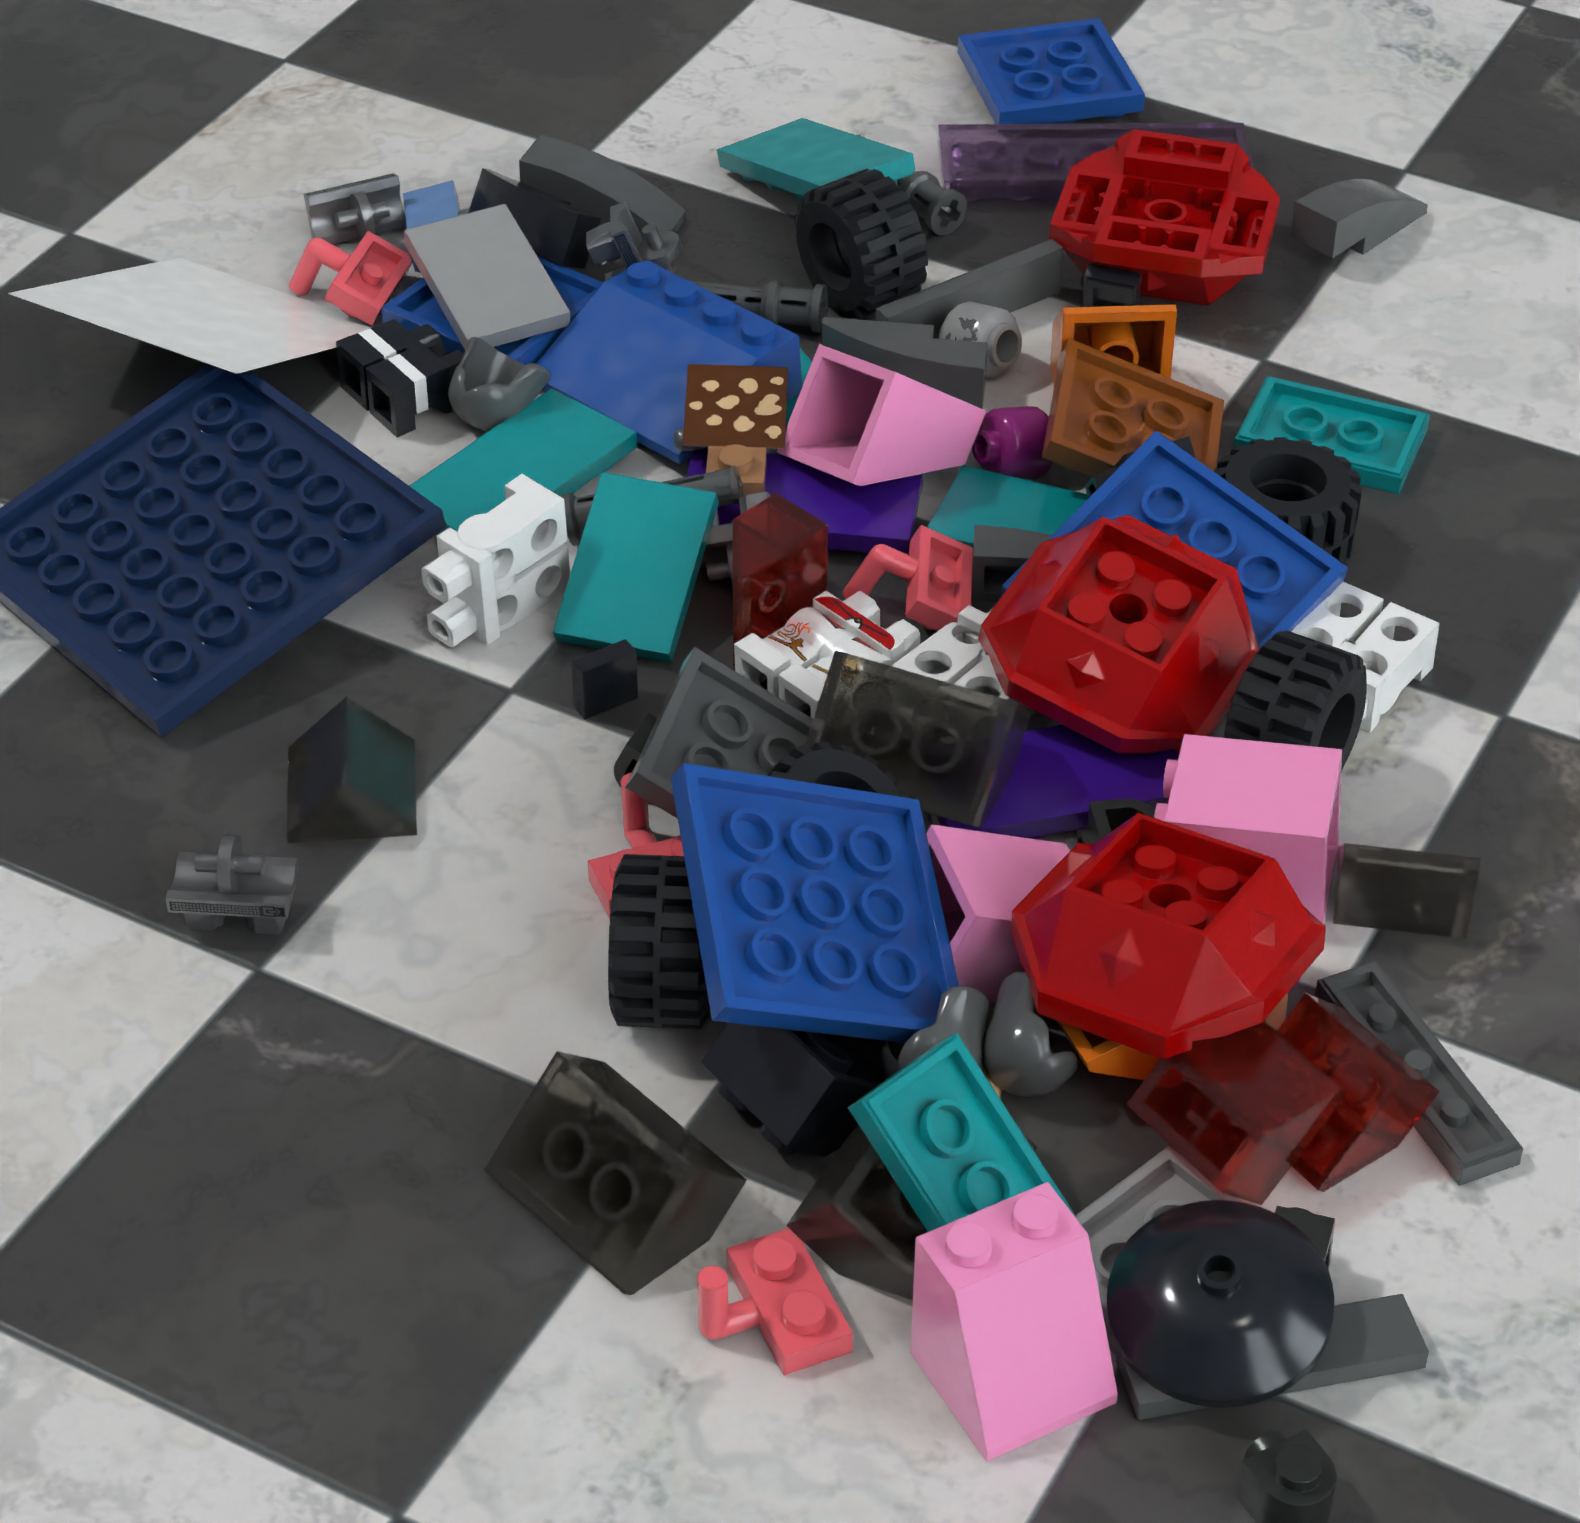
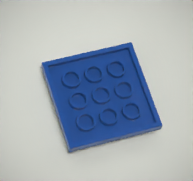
[1001,431,1348,650]
[671,763,959,1043]

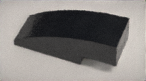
[468,168,602,269]

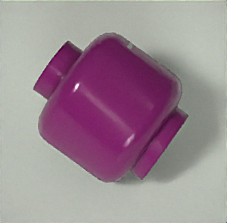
[972,406,1054,480]

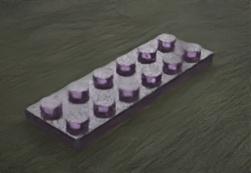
[938,123,1254,201]

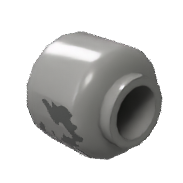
[939,301,1022,379]

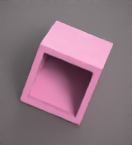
[777,344,986,486]
[1154,734,1342,925]
[926,824,1070,1003]
[910,1182,1118,1462]

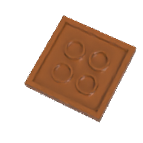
[1042,338,1224,477]

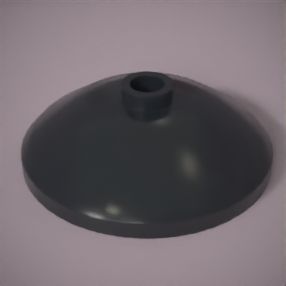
[1107,1200,1334,1408]

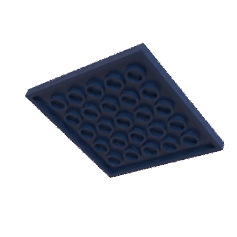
[0,364,447,737]

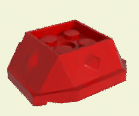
[1049,129,1280,306]
[978,515,1259,753]
[1011,813,1326,1060]

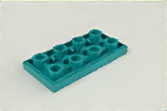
[716,118,916,200]
[409,388,637,535]

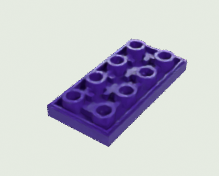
[686,449,923,555]
[915,725,1180,839]

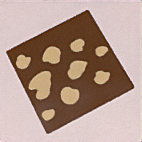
[683,364,788,449]

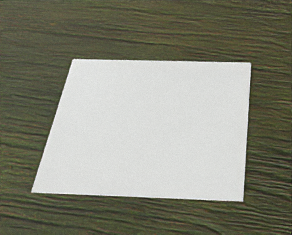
[8,257,379,374]

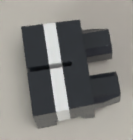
[336,319,464,438]

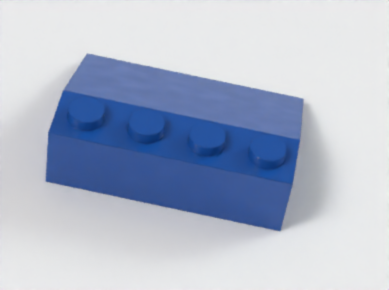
[536,259,802,464]

